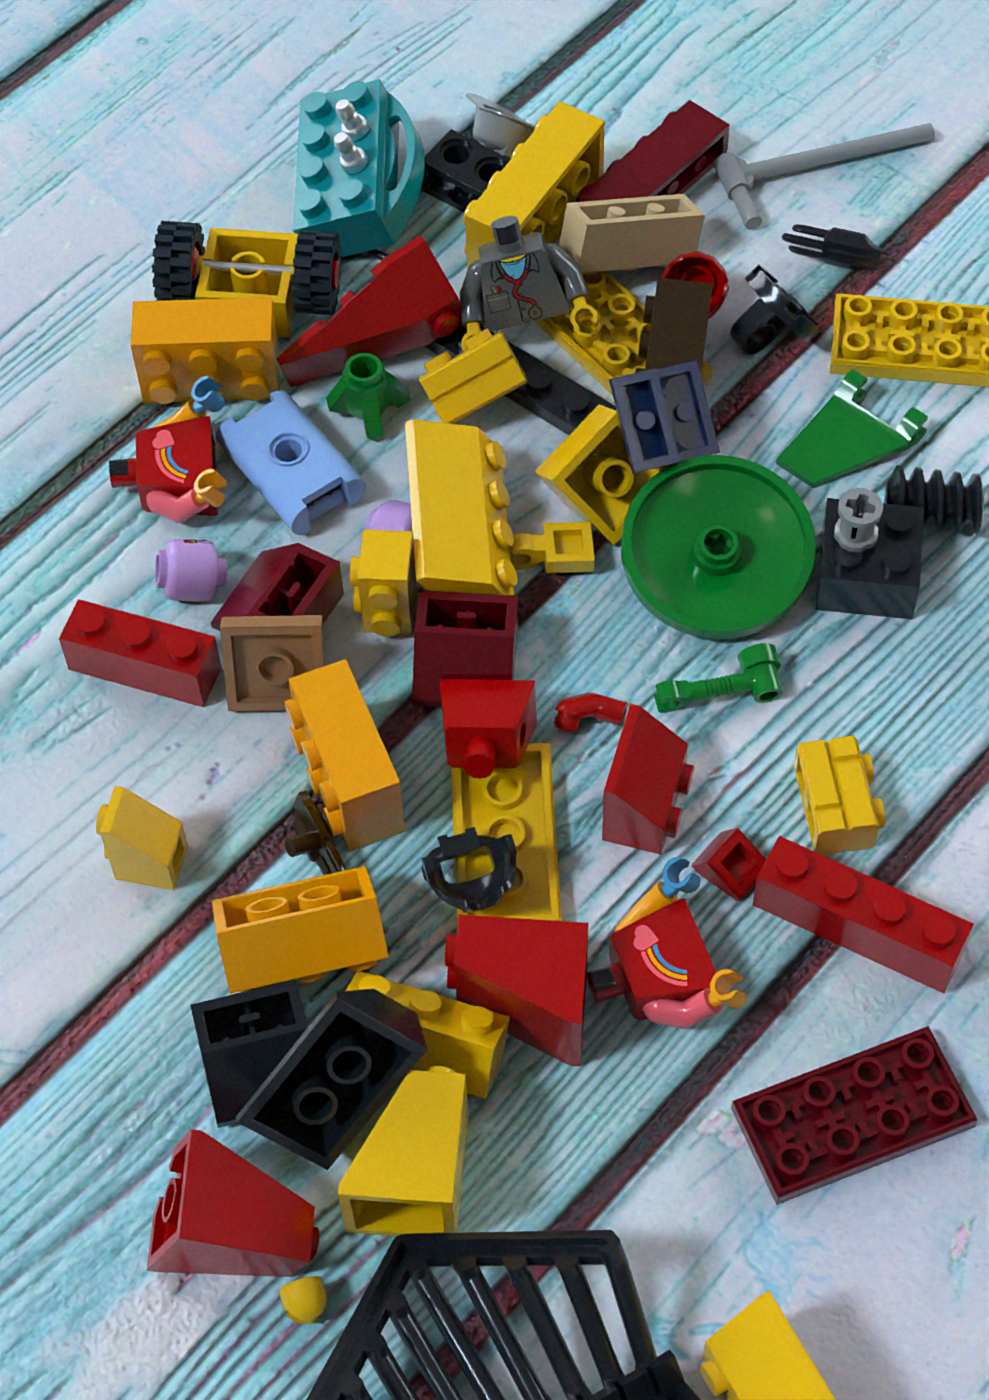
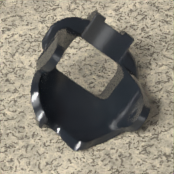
[421,827,517,913]

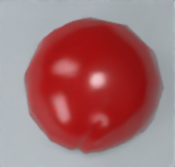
[660,251,729,319]

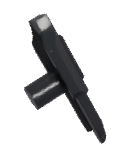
[782,224,883,271]

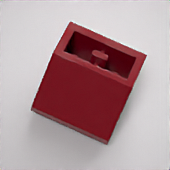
[211,543,344,631]
[412,590,519,707]

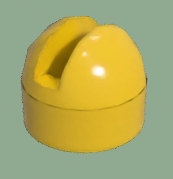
[279,1276,327,1324]

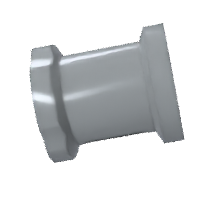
[834,488,883,553]

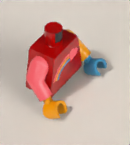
[109,376,227,523]
[587,857,747,1029]

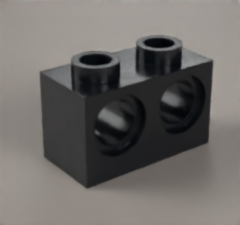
[422,129,511,213]

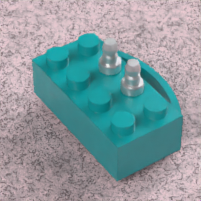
[293,79,425,257]

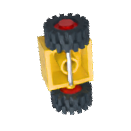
[152,221,341,338]

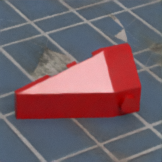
[276,235,462,387]

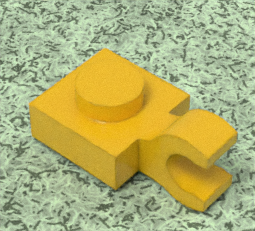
[510,522,595,573]

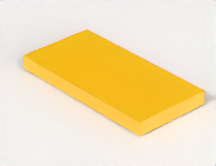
[451,743,562,926]

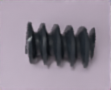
[884,465,984,535]

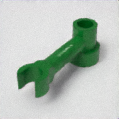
[654,643,783,713]

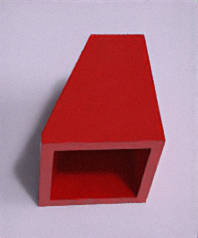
[445,915,589,1067]

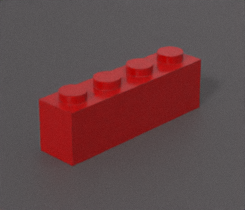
[753,836,974,994]

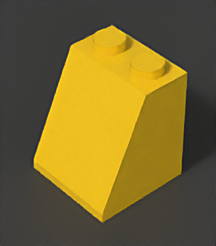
[338,1066,469,1237]

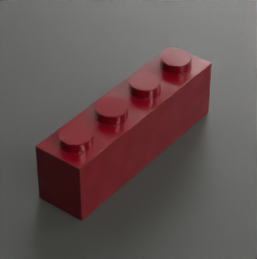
[576,100,730,202]

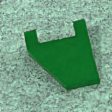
[776,369,928,488]

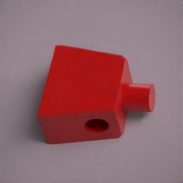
[440,679,537,779]

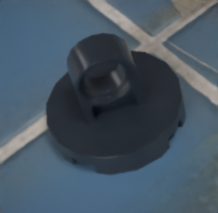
[730,264,820,355]

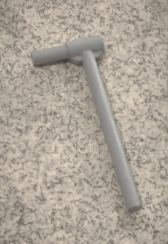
[714,123,935,230]

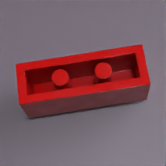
[59,599,222,708]

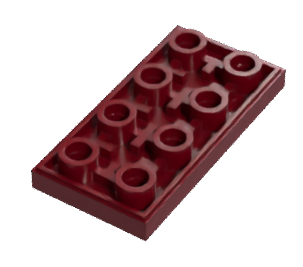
[731,1026,978,1205]

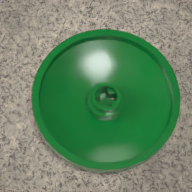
[621,455,816,639]

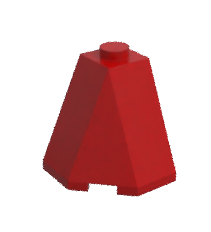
[147,1129,320,1277]

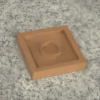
[220,615,325,711]

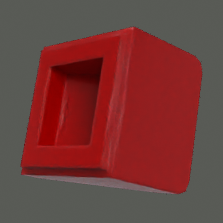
[691,828,766,901]

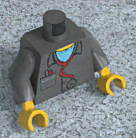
[459,216,601,351]

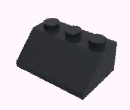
[236,988,428,1170]

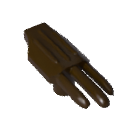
[285,791,346,875]

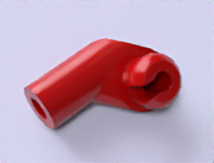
[554,692,628,733]

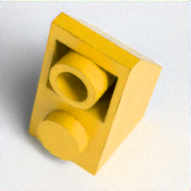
[96,786,188,890]

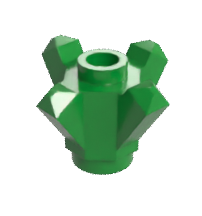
[326,353,411,441]

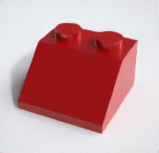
[602,704,694,855]

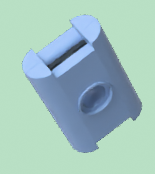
[216,390,366,535]

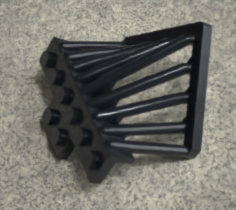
[306,1230,701,1400]

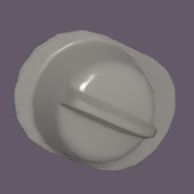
[466,93,535,157]

